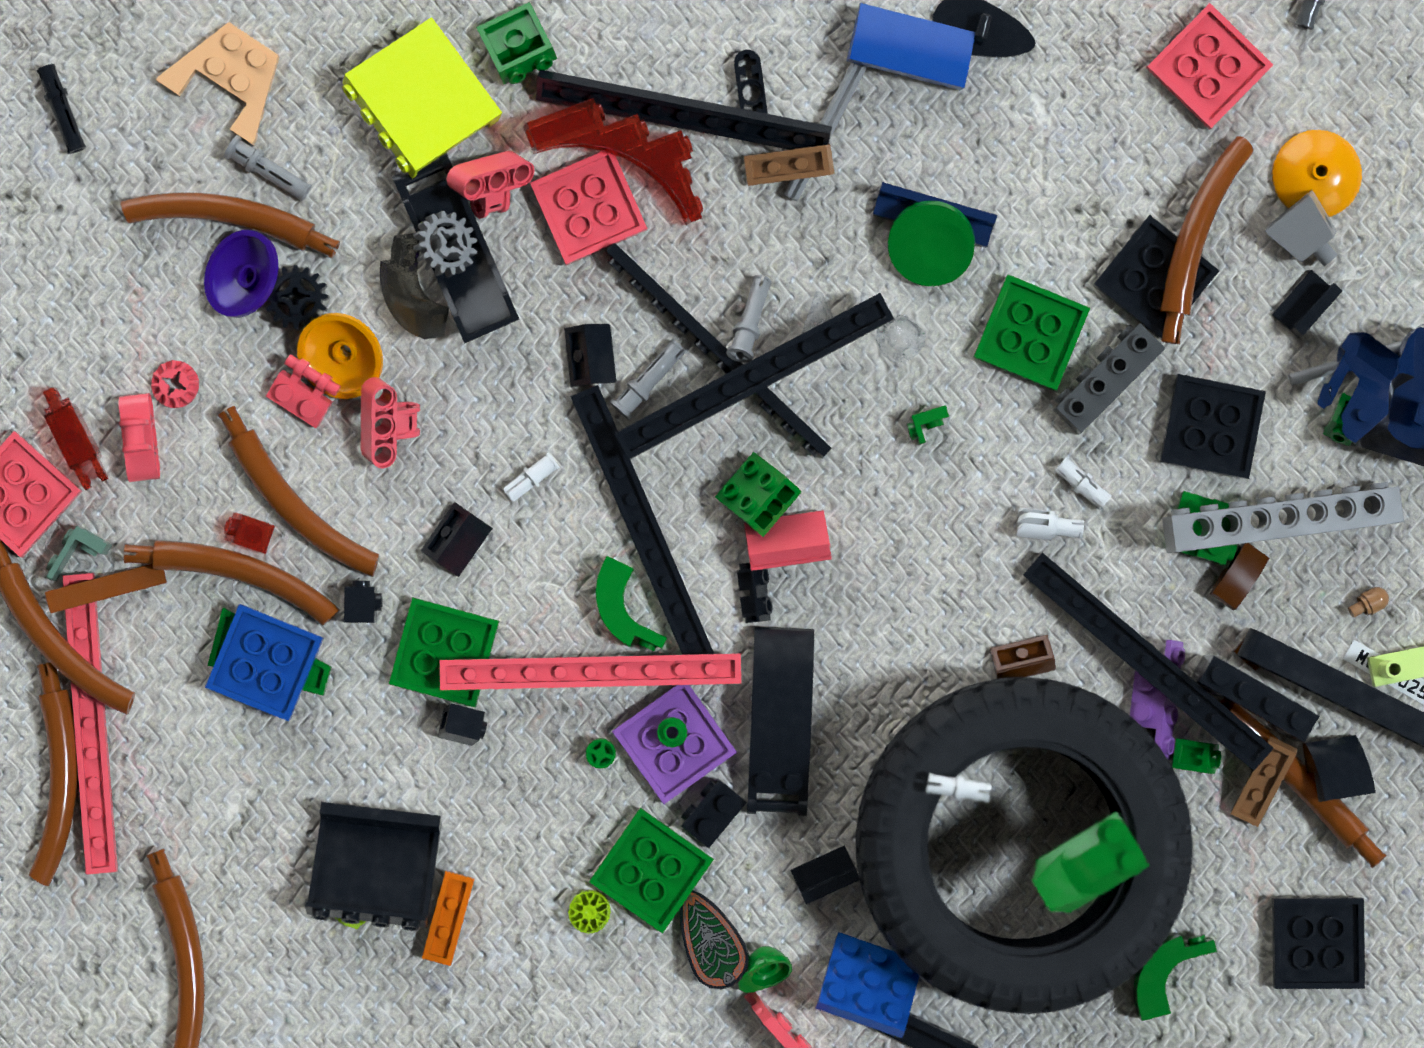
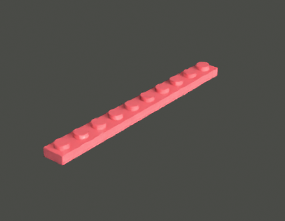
[62,573,118,875]
[440,654,741,690]

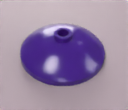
[204,230,279,318]

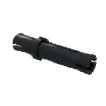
[36,64,86,154]

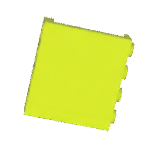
[342,17,502,179]

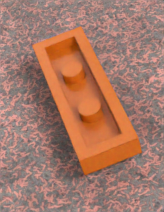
[422,870,475,966]

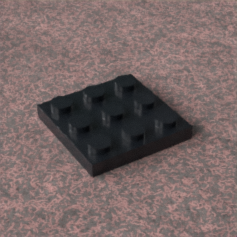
[1093,215,1220,340]
[1160,374,1266,479]
[1272,897,1365,989]

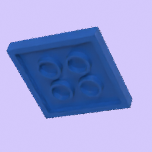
[205,604,324,722]
[816,932,919,1038]

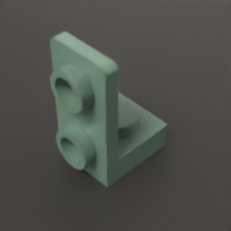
[46,526,112,581]

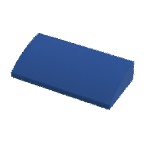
[846,3,975,90]

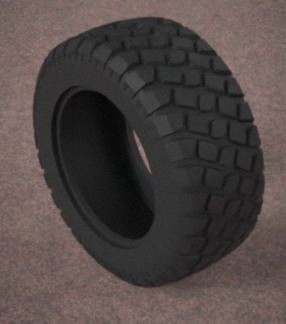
[855,677,1193,1014]

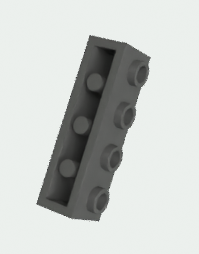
[1053,323,1166,435]

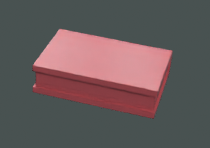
[744,510,832,571]

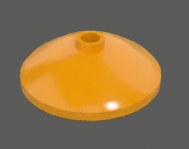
[1272,130,1362,217]
[297,313,383,399]

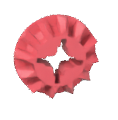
[151,360,199,408]

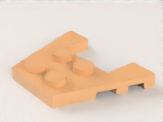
[156,22,280,146]

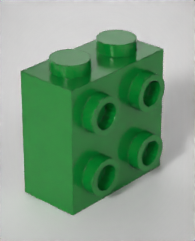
[715,452,802,537]

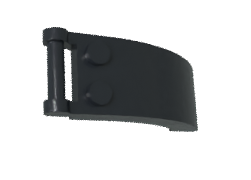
[392,152,520,343]
[747,627,814,817]

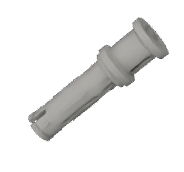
[223,135,312,201]
[726,275,772,363]
[609,339,686,420]

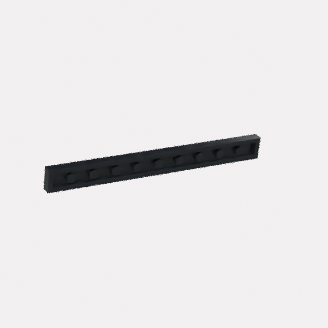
[536,70,832,150]
[606,242,832,458]
[614,293,894,460]
[570,385,714,655]
[1023,552,1274,771]

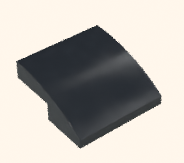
[1302,735,1376,802]

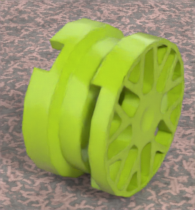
[568,890,611,934]

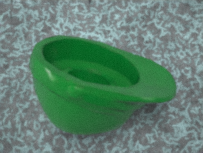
[738,946,792,993]

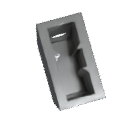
[1265,190,1337,266]

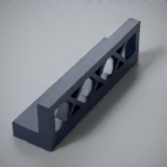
[873,182,998,248]

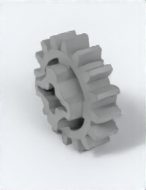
[413,211,477,277]

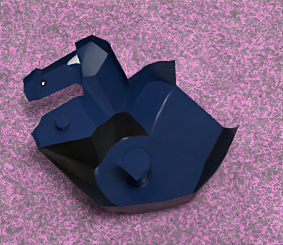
[1317,324,1424,466]

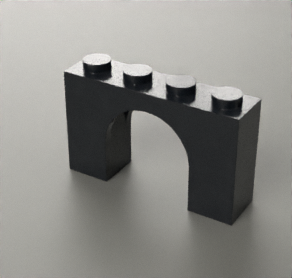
[1191,655,1320,742]

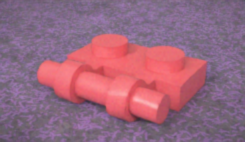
[266,354,341,428]

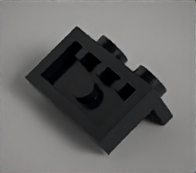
[681,779,747,848]

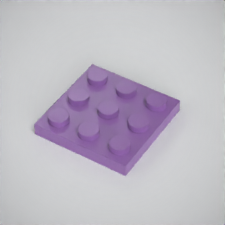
[612,685,737,804]

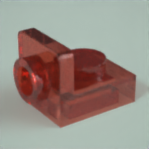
[224,512,275,554]

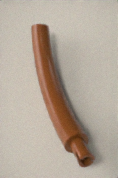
[1161,136,1253,345]
[120,192,340,258]
[218,406,379,577]
[0,540,135,715]
[124,540,340,626]
[29,662,77,886]
[1220,698,1387,868]
[146,849,205,1048]

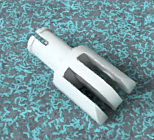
[1017,508,1084,541]

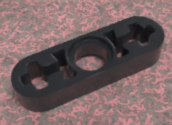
[734,49,768,114]

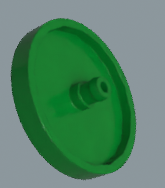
[888,201,975,286]

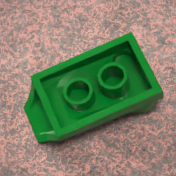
[1031,812,1149,914]

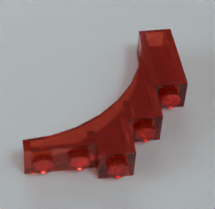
[523,98,703,225]

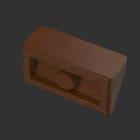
[990,634,1056,679]

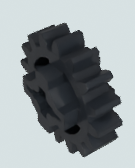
[266,265,330,331]

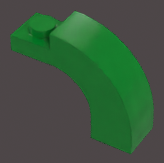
[596,556,667,651]
[1133,933,1217,1021]

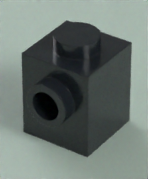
[344,581,383,623]
[438,703,487,746]

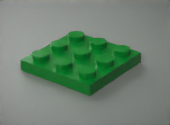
[973,274,1090,391]
[389,597,500,708]
[589,807,714,934]

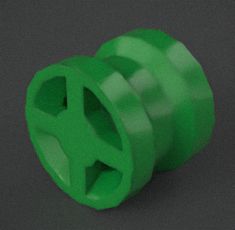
[586,738,616,769]

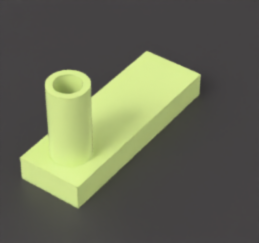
[1367,646,1424,687]

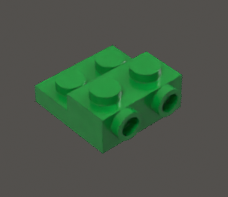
[476,2,557,84]
[1165,491,1237,565]

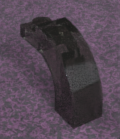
[380,233,449,340]

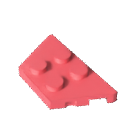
[744,992,812,1048]

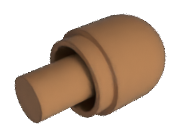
[1348,587,1389,618]

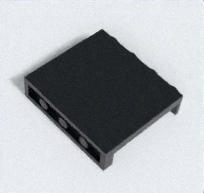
[305,802,442,931]

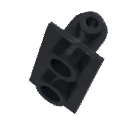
[737,563,773,623]

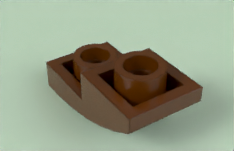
[1210,543,1270,611]

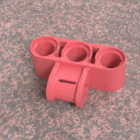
[446,151,535,219]
[361,377,420,469]
[119,393,160,482]

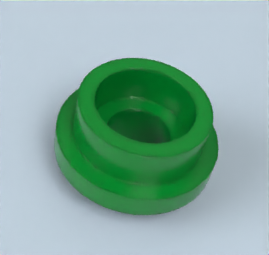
[657,717,687,747]

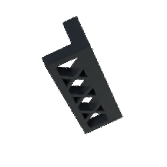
[872,1012,979,1048]

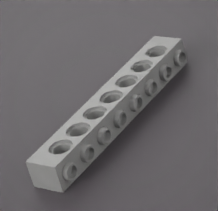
[1162,482,1404,554]

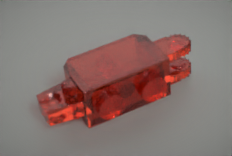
[43,387,109,490]

